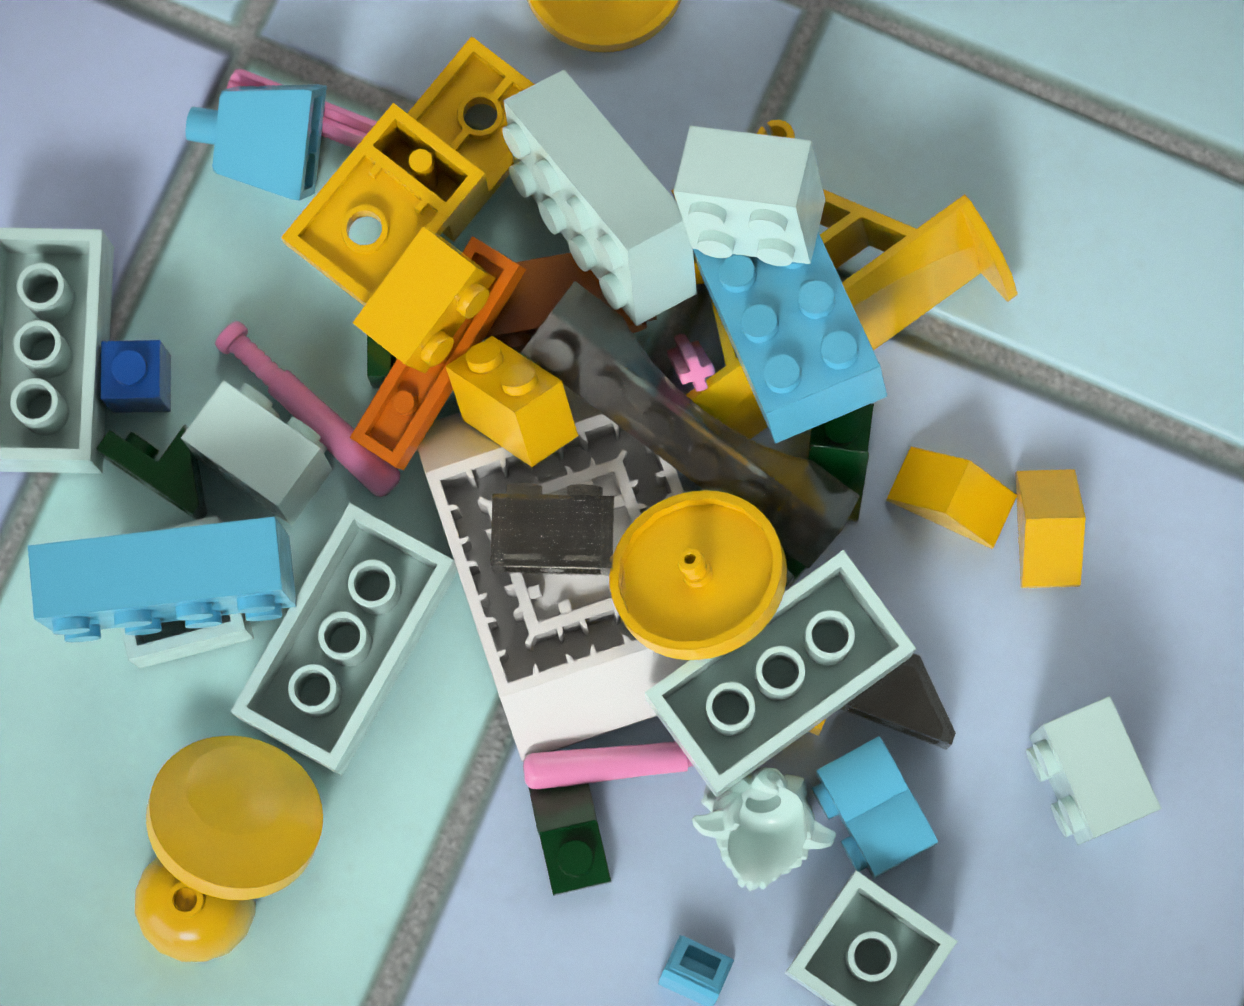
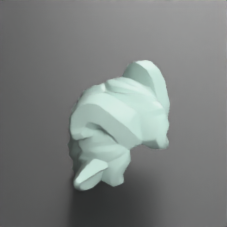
[692,767,836,891]

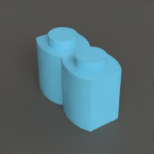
[811,736,938,879]

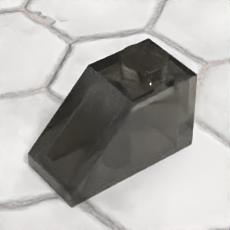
[840,653,956,750]

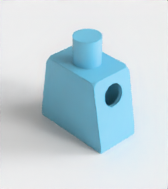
[185,84,327,201]

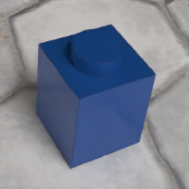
[101,340,171,413]

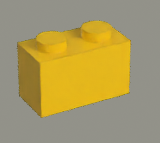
[352,226,496,374]
[445,336,578,467]

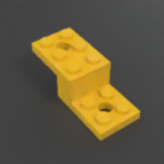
[281,36,535,306]

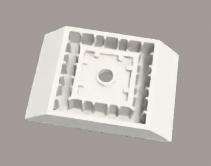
[417,355,689,762]

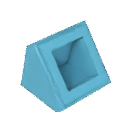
[658,935,734,1006]

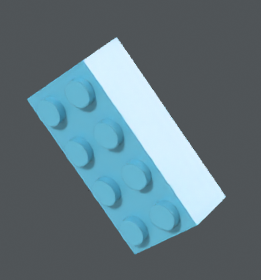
[693,232,888,444]
[27,517,297,642]

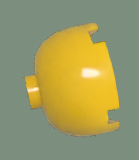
[135,857,256,962]

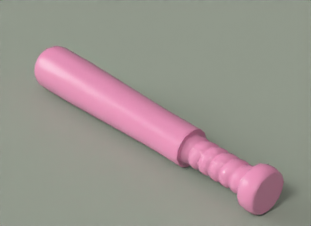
[215,321,400,497]
[523,741,694,789]

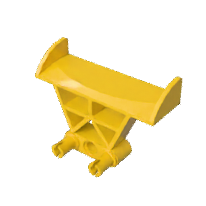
[671,120,1018,497]

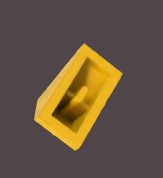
[886,446,1017,549]
[1015,469,1086,588]

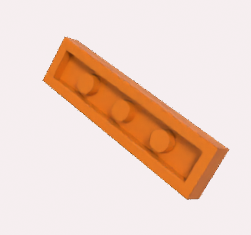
[349,236,527,471]

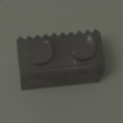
[490,483,615,576]

